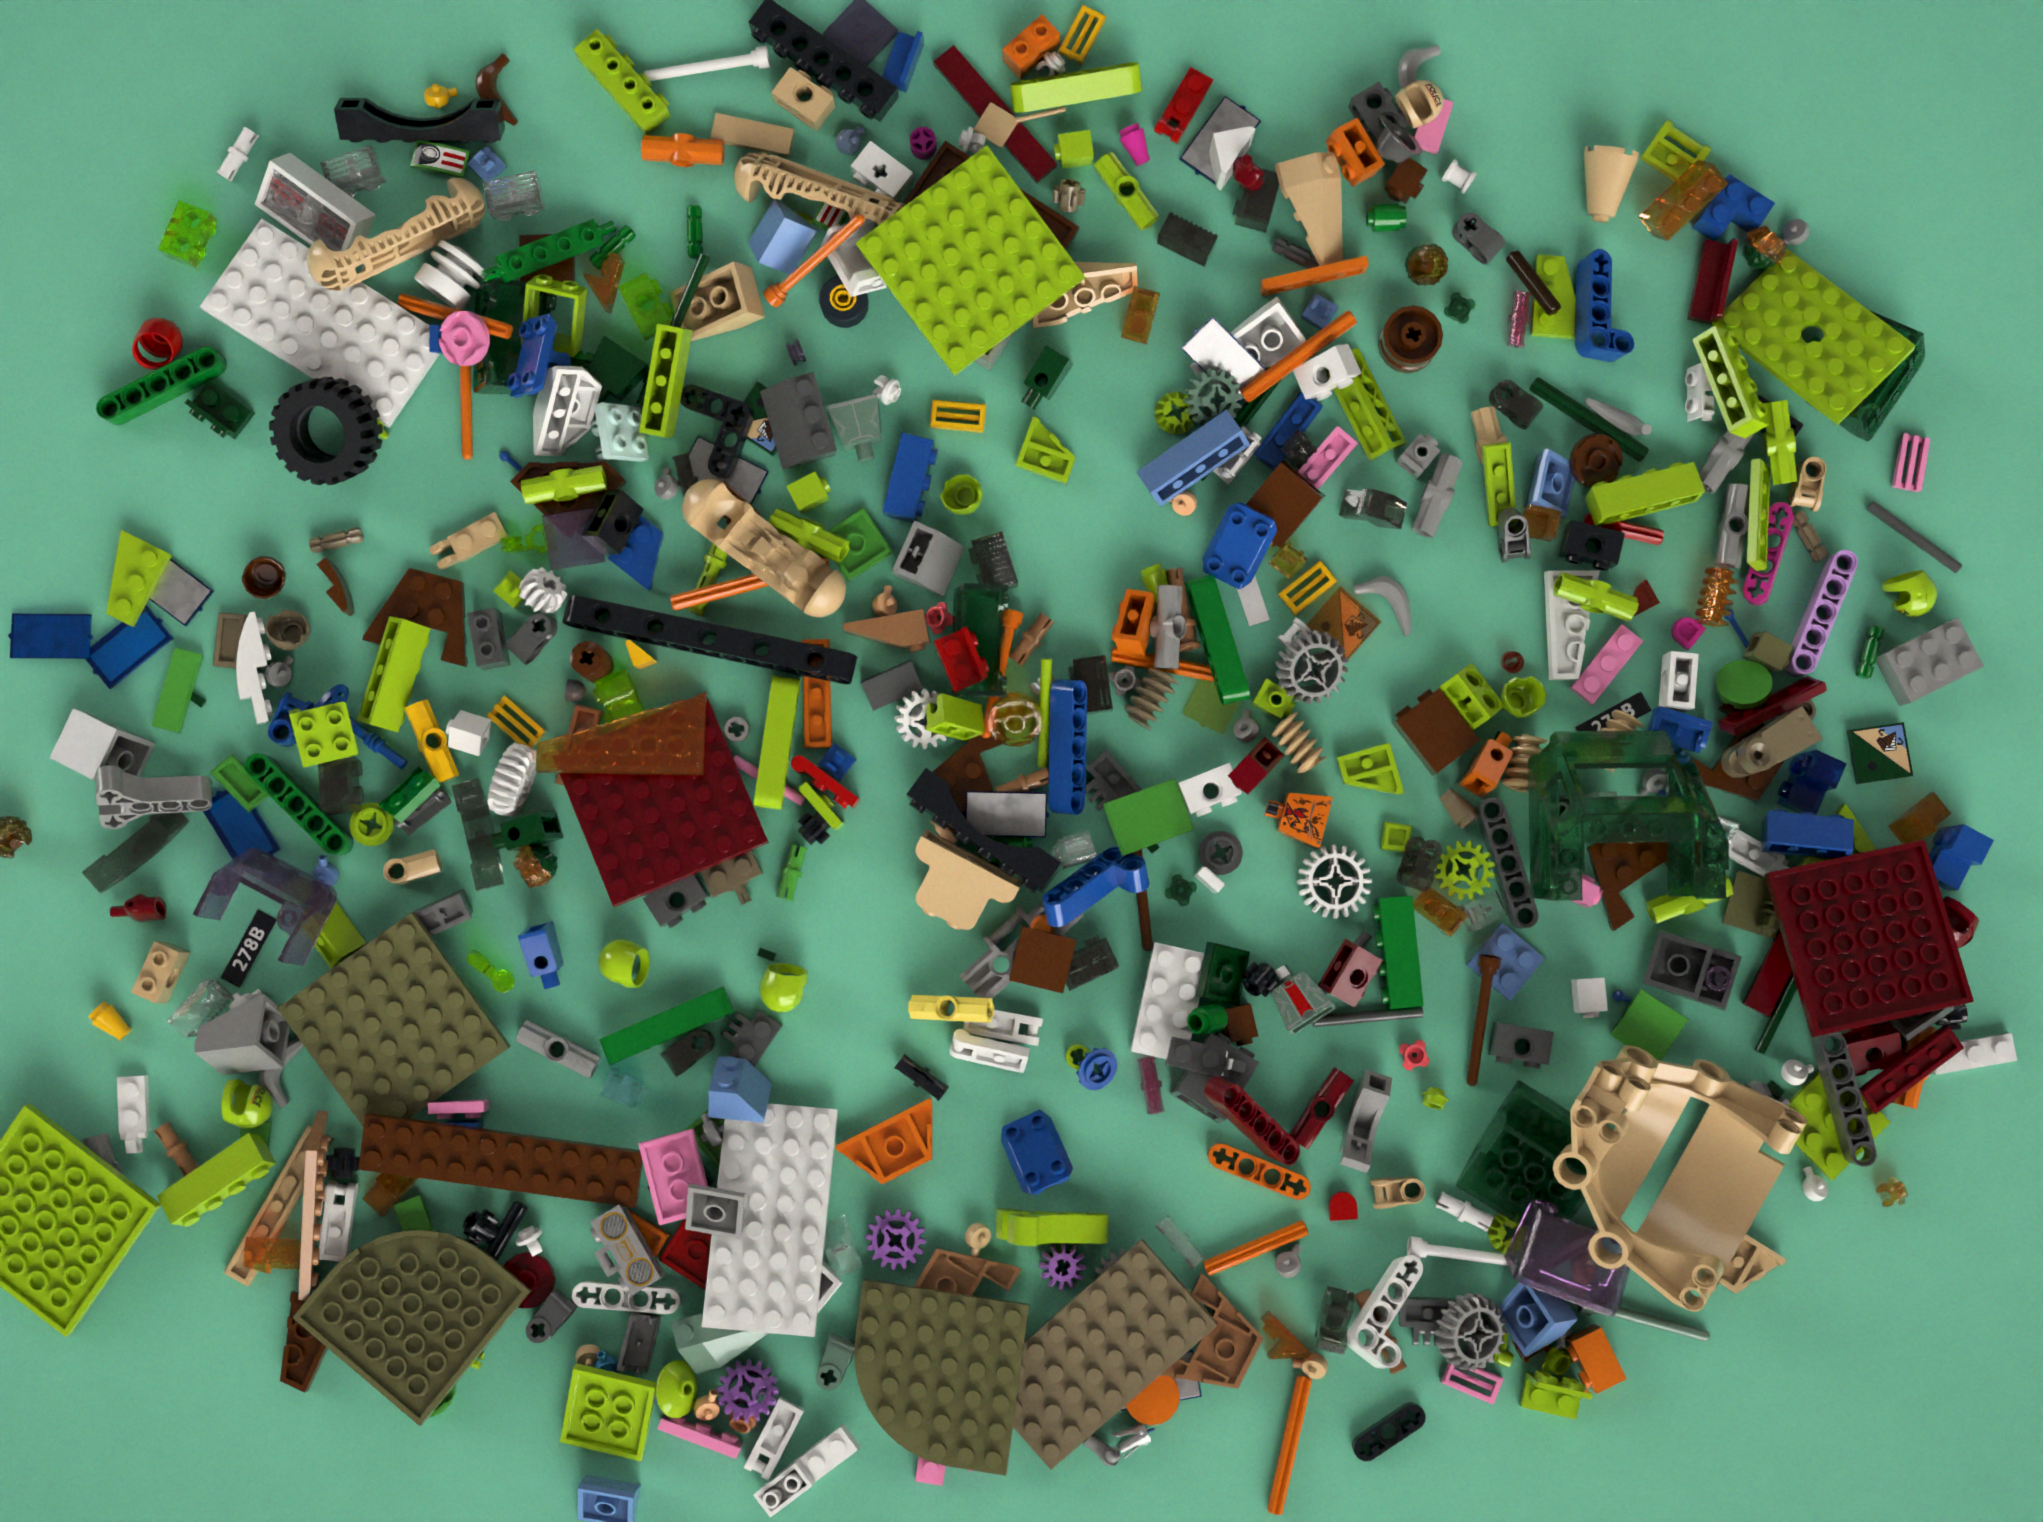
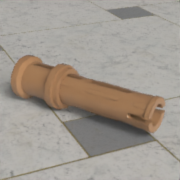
[1166,568,1201,652]

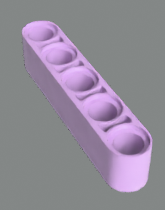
[1785,550,1858,677]

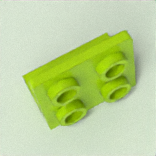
[289,701,358,768]
[1519,1370,1593,1420]

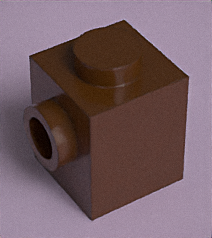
[1384,158,1428,204]
[1221,1003,1258,1046]

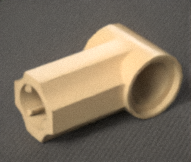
[1471,407,1507,464]
[383,849,442,885]

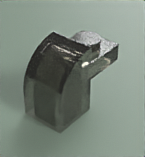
[1339,488,1407,529]
[1314,1286,1354,1355]

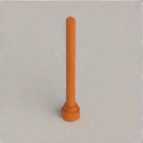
[763,214,865,308]
[460,366,473,460]
[981,609,1024,738]

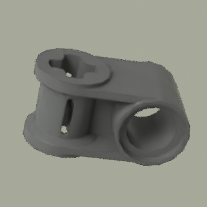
[1452,212,1506,265]
[1498,507,1531,563]
[505,613,558,665]
[526,1288,578,1343]

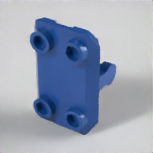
[507,314,571,398]
[1203,502,1277,590]
[1001,1110,1073,1195]

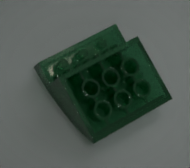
[1456,1080,1587,1246]

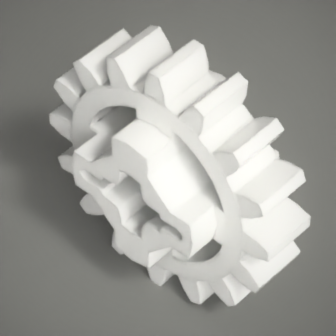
[894,689,946,749]

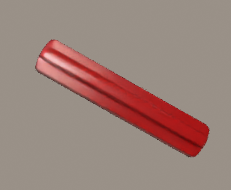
[1583,513,1664,545]

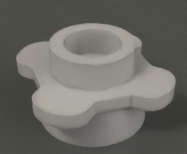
[1109,665,1140,697]

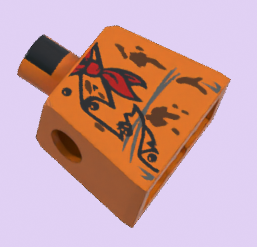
[1458,731,1513,798]
[1264,793,1333,849]

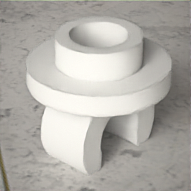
[1036,52,1066,76]
[958,126,986,153]
[873,375,901,405]
[515,1226,543,1257]

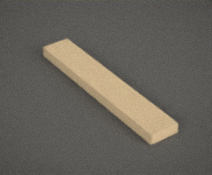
[224,1125,334,1287]

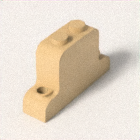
[915,829,1023,930]

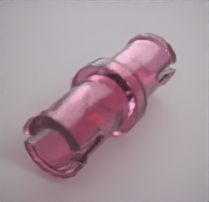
[1507,291,1531,348]
[1137,1056,1165,1114]

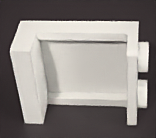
[821,219,887,297]

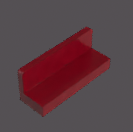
[1687,238,1738,325]

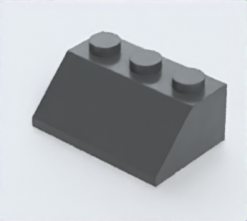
[760,372,837,470]

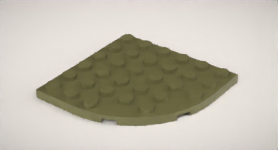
[292,1230,532,1426]
[854,1279,1030,1476]

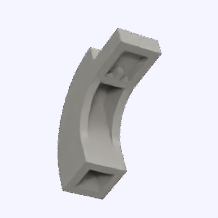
[1340,1069,1392,1173]

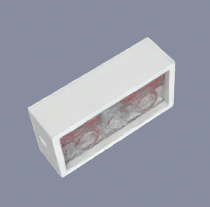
[255,153,376,251]

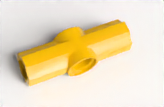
[404,699,459,783]

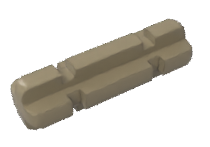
[1792,511,1829,562]
[309,527,364,553]

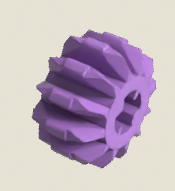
[1039,1243,1086,1290]

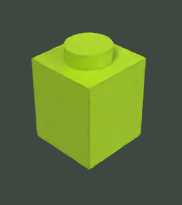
[1053,130,1094,169]
[786,471,831,515]

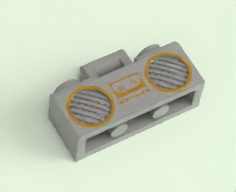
[590,1204,666,1295]

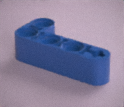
[1575,249,1634,362]
[1042,847,1150,927]

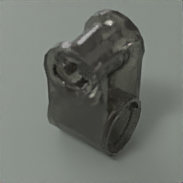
[1489,380,1543,430]
[1396,836,1442,892]
[660,1029,715,1077]

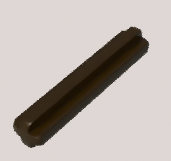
[1506,250,1561,316]

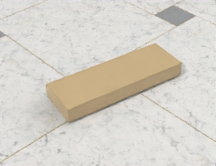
[710,113,795,157]

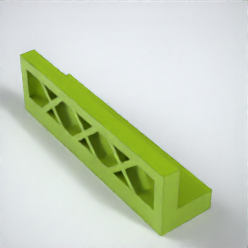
[1326,348,1407,461]

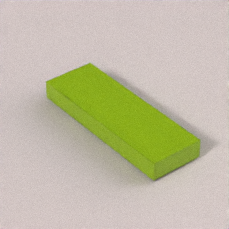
[1481,441,1517,527]

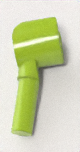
[1493,1325,1514,1367]

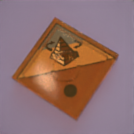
[1307,586,1381,659]

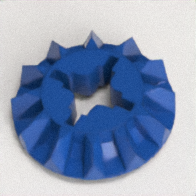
[1076,1047,1117,1090]

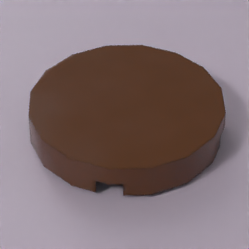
[1569,434,1623,487]

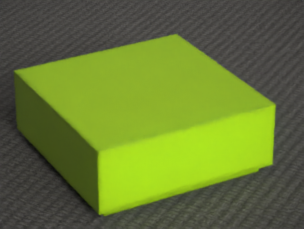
[1380,822,1412,853]

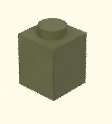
[1742,631,1793,672]

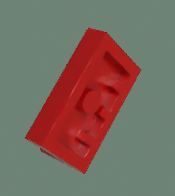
[933,626,989,693]

